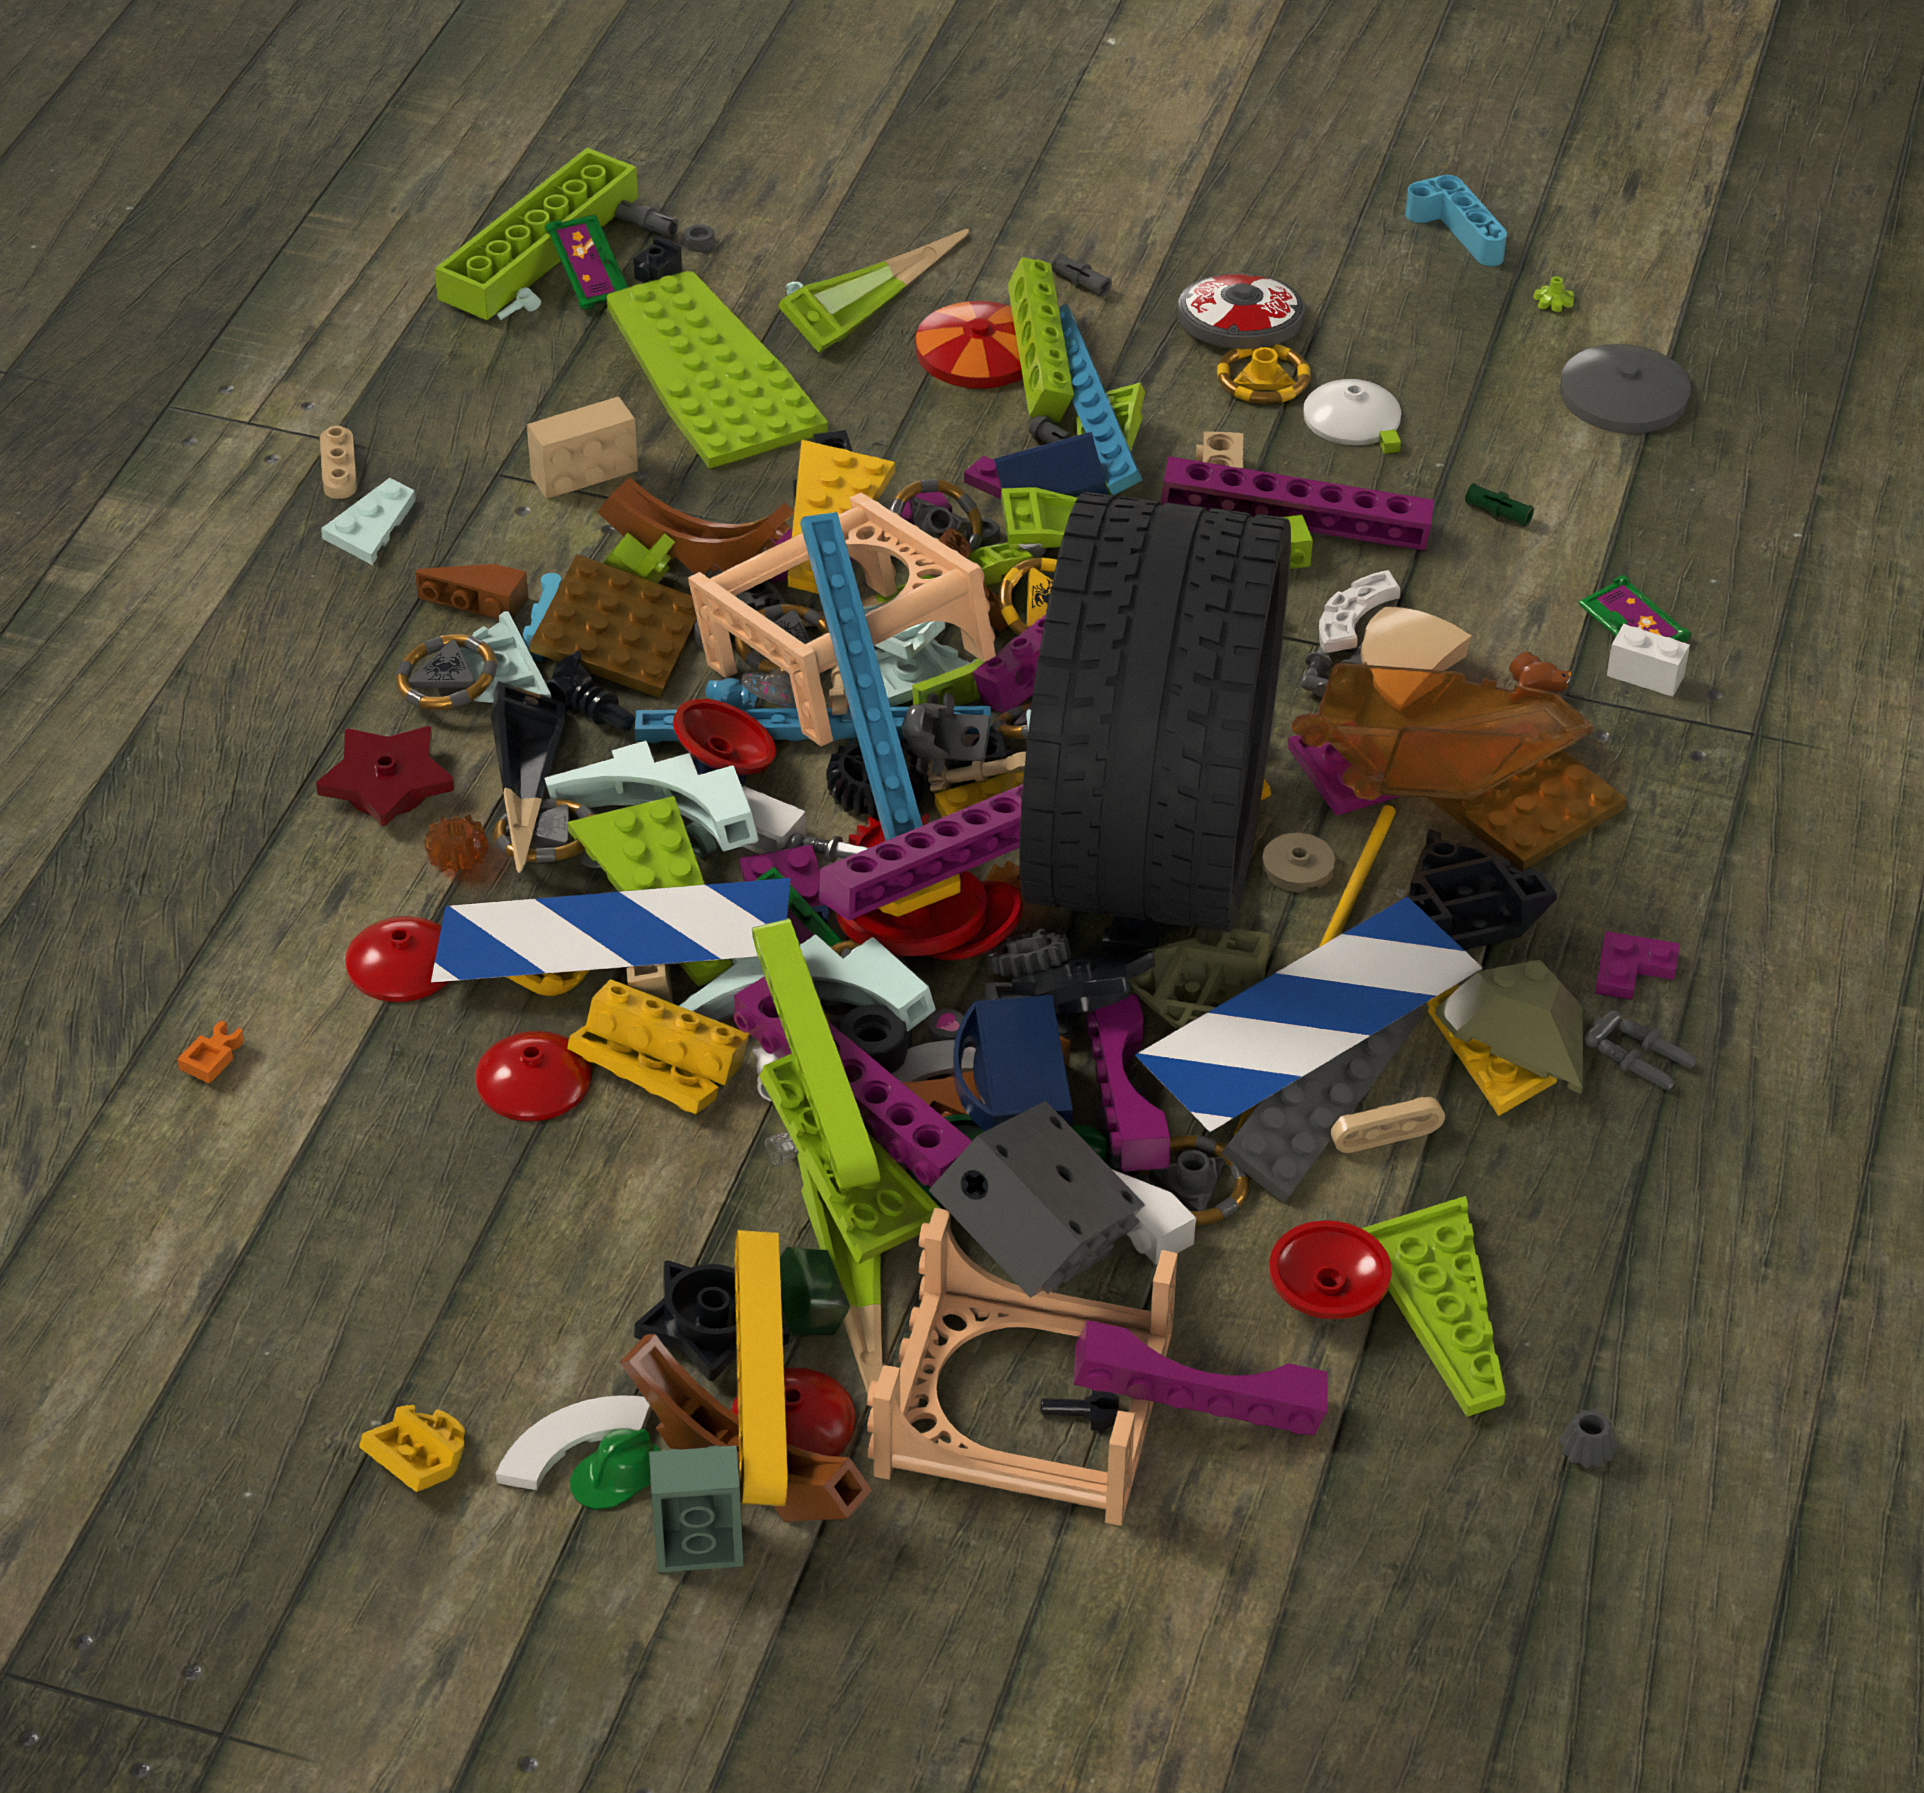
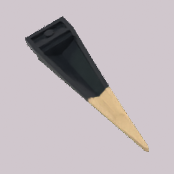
[491,681,565,873]

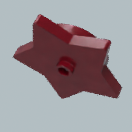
[316,726,455,826]

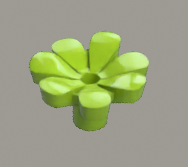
[1533,277,1575,312]

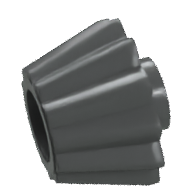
[1559,1409,1618,1468]

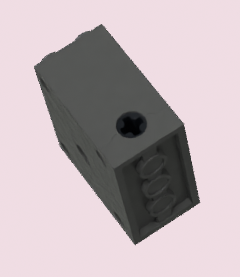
[929,1101,1145,1298]

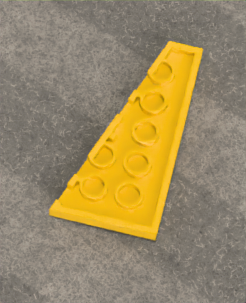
[788,440,895,594]

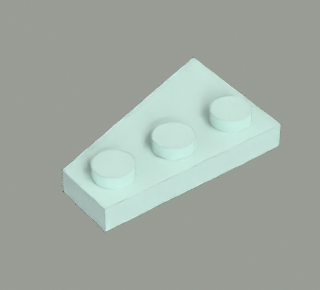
[321,478,416,565]

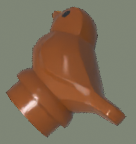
[1509,652,1571,702]

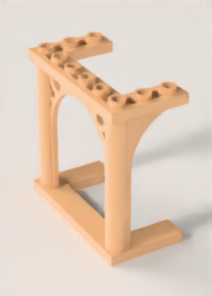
[688,493,996,747]
[867,1208,1178,1526]

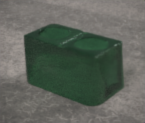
[780,1247,850,1336]

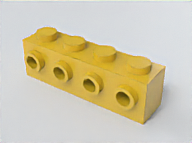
[585,979,750,1086]

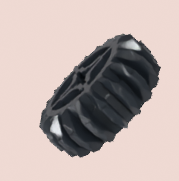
[826,739,923,818]

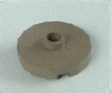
[1262,832,1336,893]

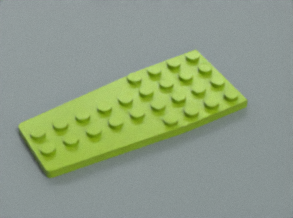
[607,271,828,469]

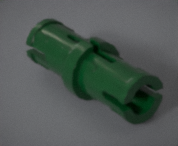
[1465,483,1534,527]

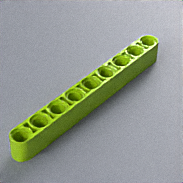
[752,918,880,1191]

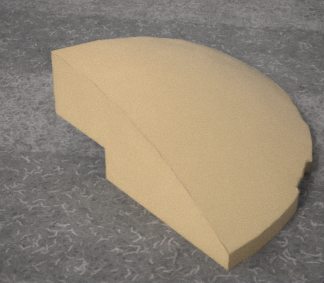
[1361,607,1472,709]

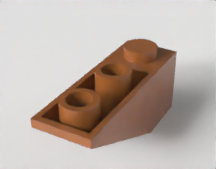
[415,564,529,620]

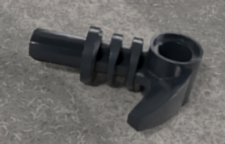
[546,650,635,732]

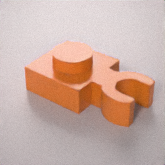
[177,1020,244,1084]

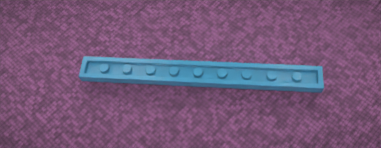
[1059,303,1143,495]
[800,512,923,841]
[635,706,992,743]

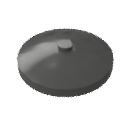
[1560,344,1691,433]

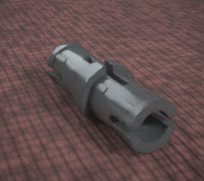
[616,200,678,238]
[1051,253,1112,297]

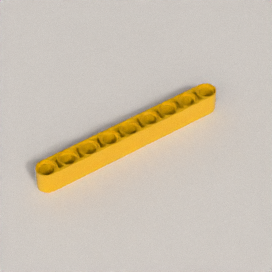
[735,1230,787,1506]

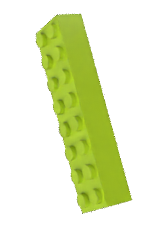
[434,148,638,321]

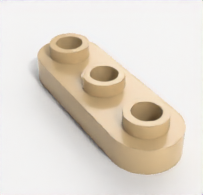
[320,426,357,499]
[1330,1097,1445,1153]

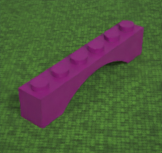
[1085,994,1170,1172]
[1073,1320,1328,1436]

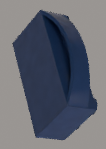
[953,995,1073,1131]

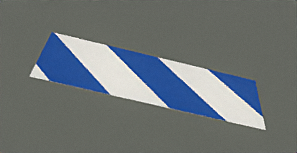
[431,878,791,983]
[1135,897,1483,1132]

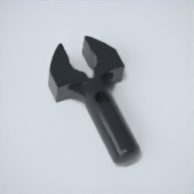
[1039,1390,1119,1430]

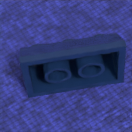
[994,432,1108,497]

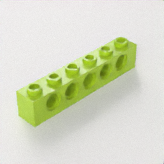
[1007,257,1074,423]

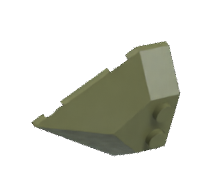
[1130,928,1271,1030]
[1435,960,1583,1094]

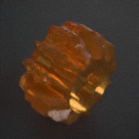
[424,813,488,874]

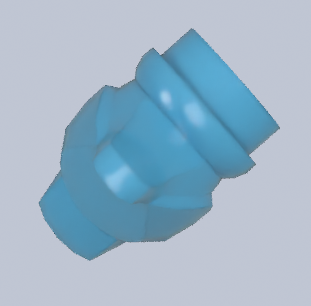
[705,678,759,709]

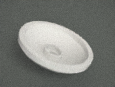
[1303,379,1401,446]

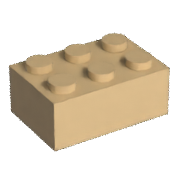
[527,396,638,499]

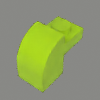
[602,533,675,583]

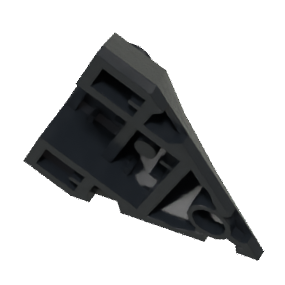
[1406,829,1557,951]

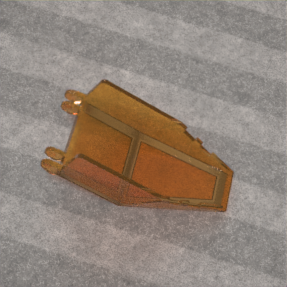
[1291,663,1594,801]

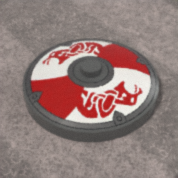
[1178,273,1305,349]

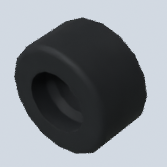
[838,1004,907,1074]

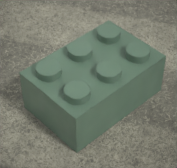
[649,1446,744,1573]

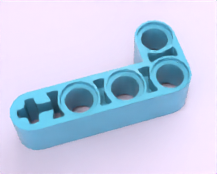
[1405,175,1507,267]

